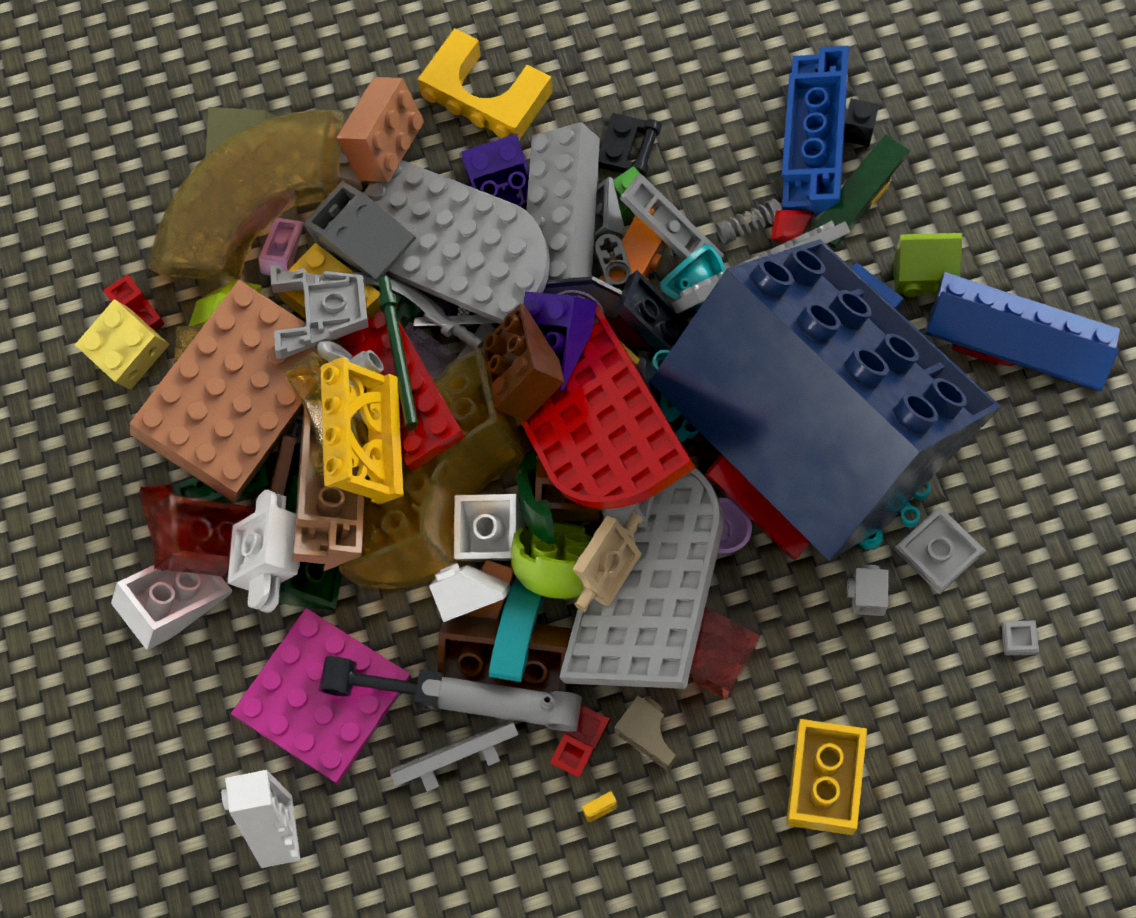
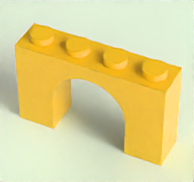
[418,28,553,140]

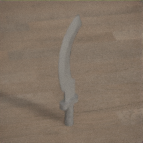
[353,272,484,351]

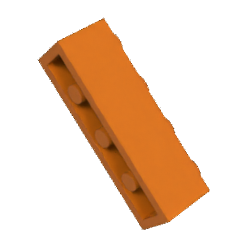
[599,208,670,291]

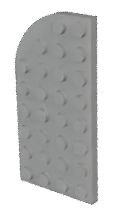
[363,160,550,324]
[559,468,724,689]

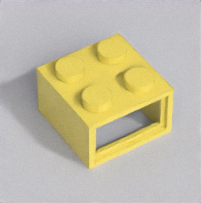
[75,299,170,390]

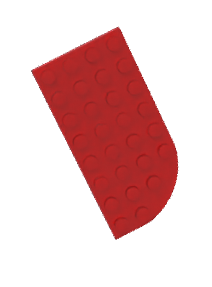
[520,303,696,509]

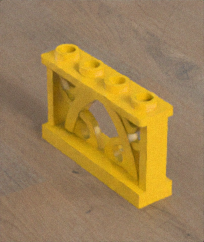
[321,357,404,504]

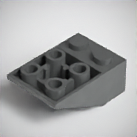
[303,181,416,282]

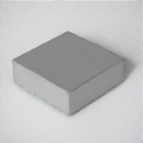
[1001,620,1039,655]

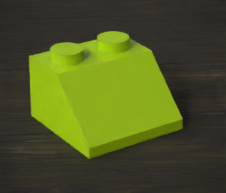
[892,233,962,297]

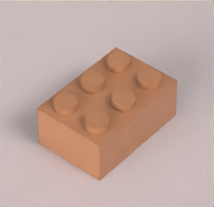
[336,77,424,183]

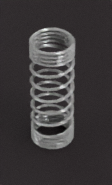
[716,198,782,245]

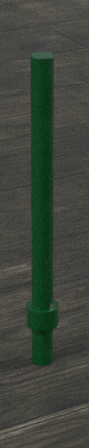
[378,276,418,430]

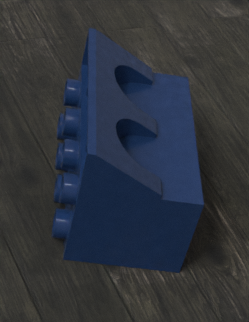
[650,239,1001,561]

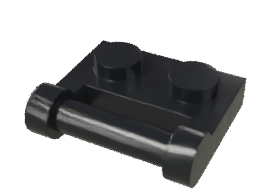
[598,113,662,177]

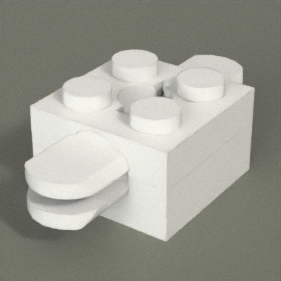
[228,490,300,613]

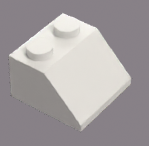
[454,494,526,561]
[429,563,511,622]

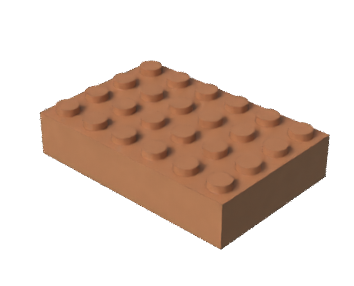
[129,280,339,503]

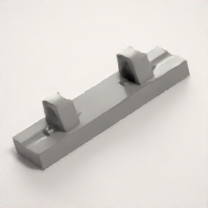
[619,174,724,260]
[390,720,518,792]

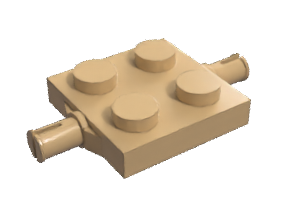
[573,513,643,612]

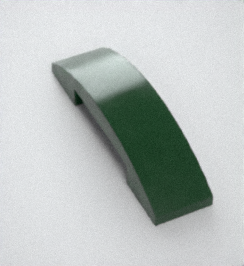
[517,451,556,545]

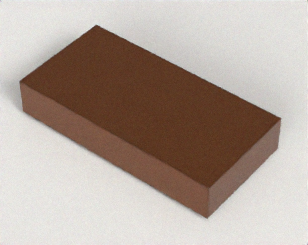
[269,436,296,495]

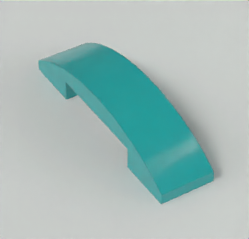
[489,578,545,682]

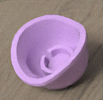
[717,498,752,554]

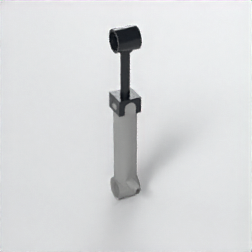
[319,656,582,732]

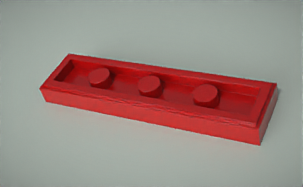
[704,454,810,560]

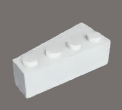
[221,770,301,868]

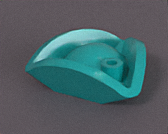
[660,244,726,311]

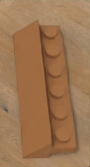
[292,400,367,571]

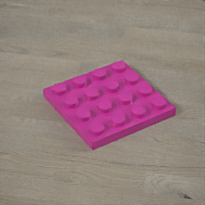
[231,608,412,785]

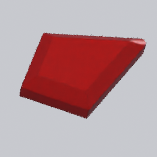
[770,210,814,244]

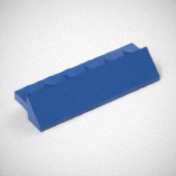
[782,45,849,217]
[925,272,1120,391]

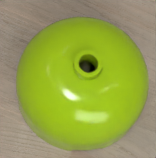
[511,521,593,599]

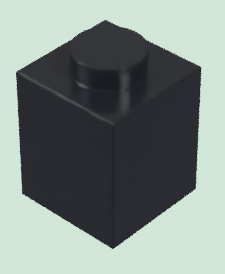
[844,98,879,147]

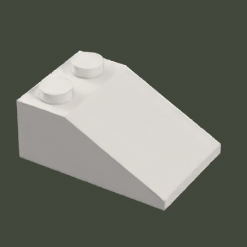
[111,545,232,650]

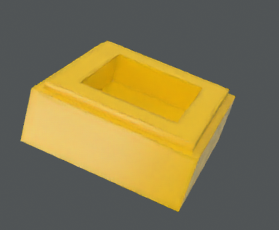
[582,791,617,823]

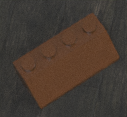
[437,615,572,693]

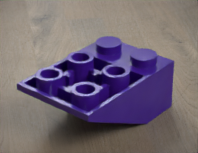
[459,134,529,210]
[523,292,597,391]

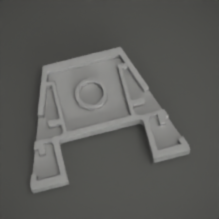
[270,265,368,359]

